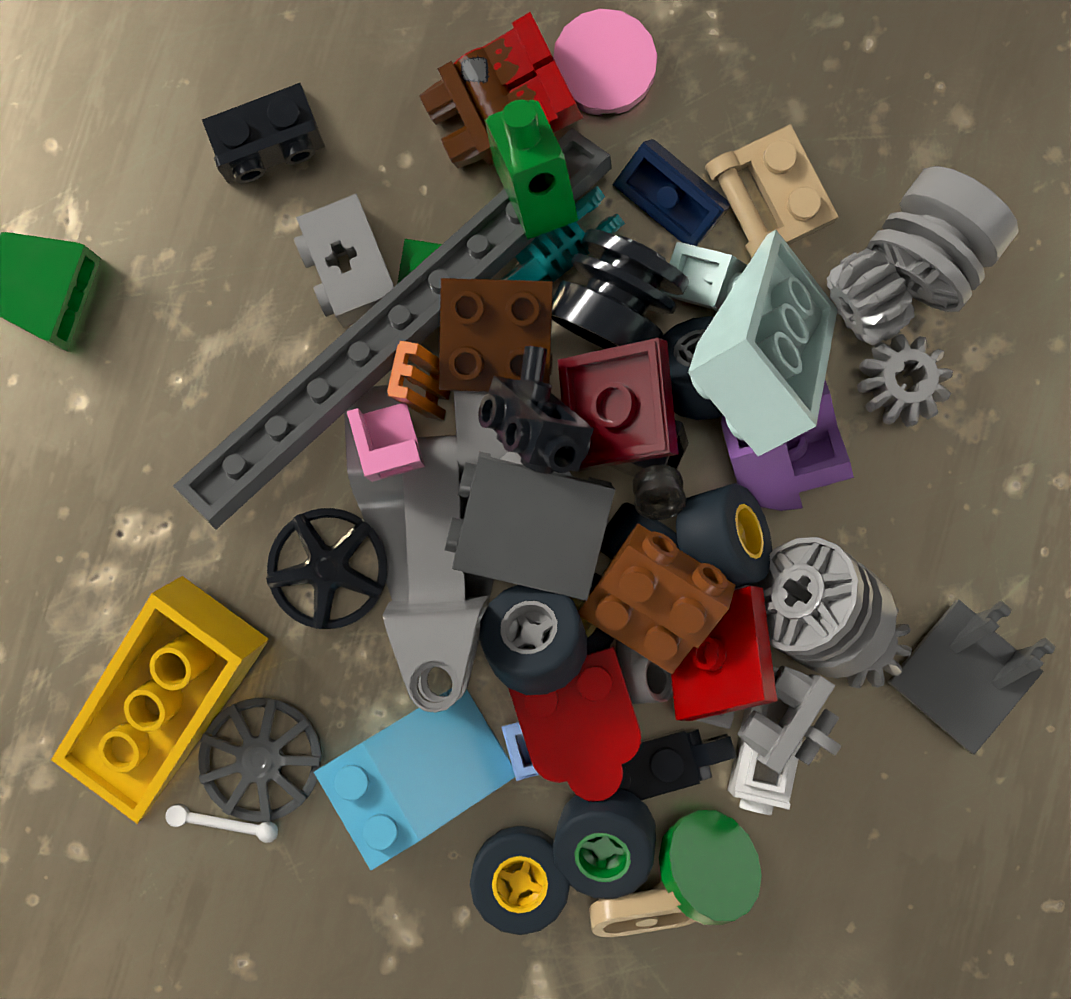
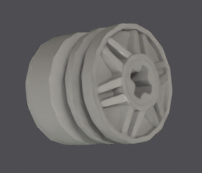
[867,166,1019,312]
[749,537,897,677]

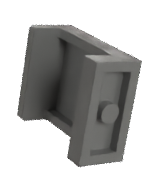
[444,451,615,601]

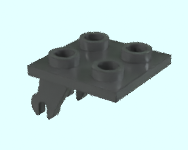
[888,600,1056,755]

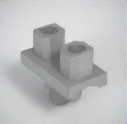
[737,666,841,774]

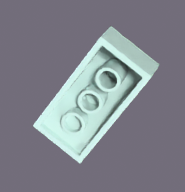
[688,229,837,456]

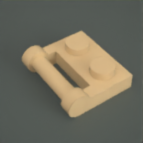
[705,124,839,258]

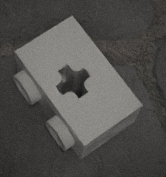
[294,193,395,328]

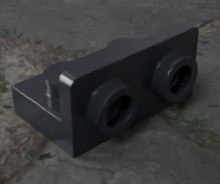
[202,83,325,184]

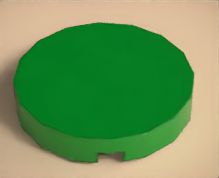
[658,810,762,925]

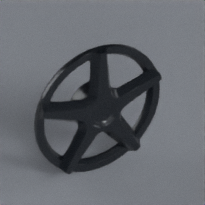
[266,508,388,629]

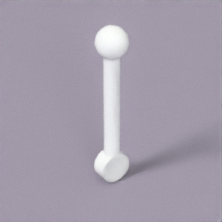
[166,804,278,843]

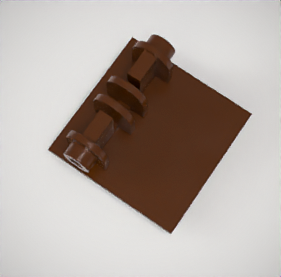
[439,278,553,392]

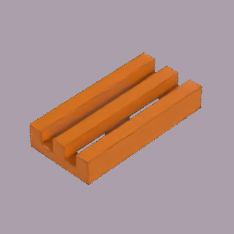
[387,341,451,420]

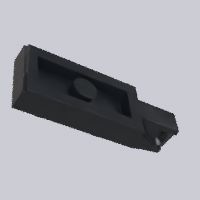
[619,729,737,800]

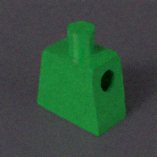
[485,100,578,240]
[0,232,101,352]

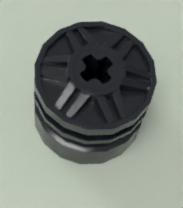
[552,228,689,349]

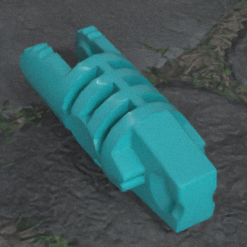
[500,186,625,283]

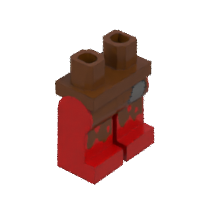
[419,12,583,168]

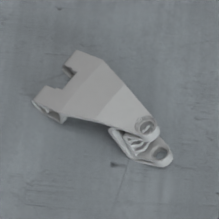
[344,385,508,713]

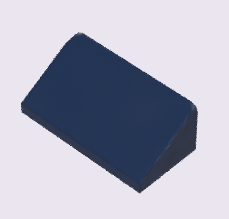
[612,139,731,246]

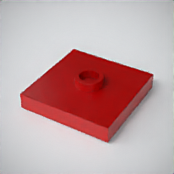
[671,586,777,722]

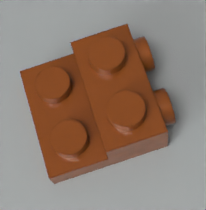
[578,524,736,674]

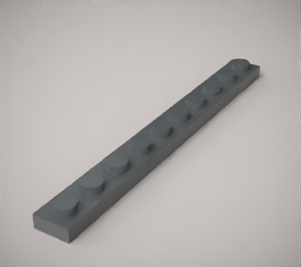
[173,128,612,530]

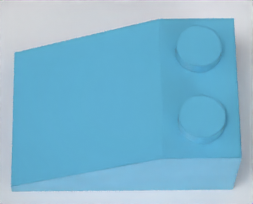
[314,688,515,870]

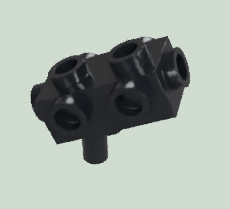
[478,346,594,474]

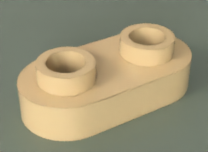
[589,882,696,937]

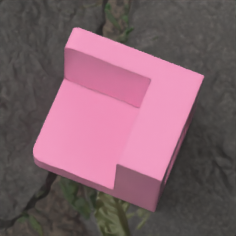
[347,403,425,482]

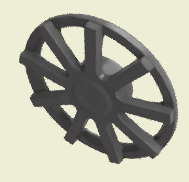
[198,698,321,822]

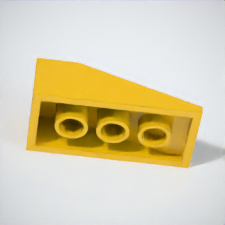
[51,576,269,824]

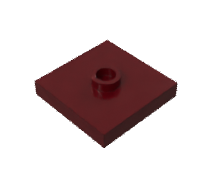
[557,338,678,472]

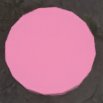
[553,8,657,116]

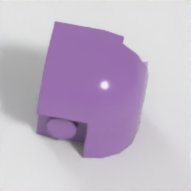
[721,380,854,511]

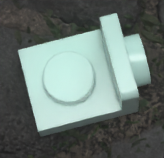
[660,242,747,312]

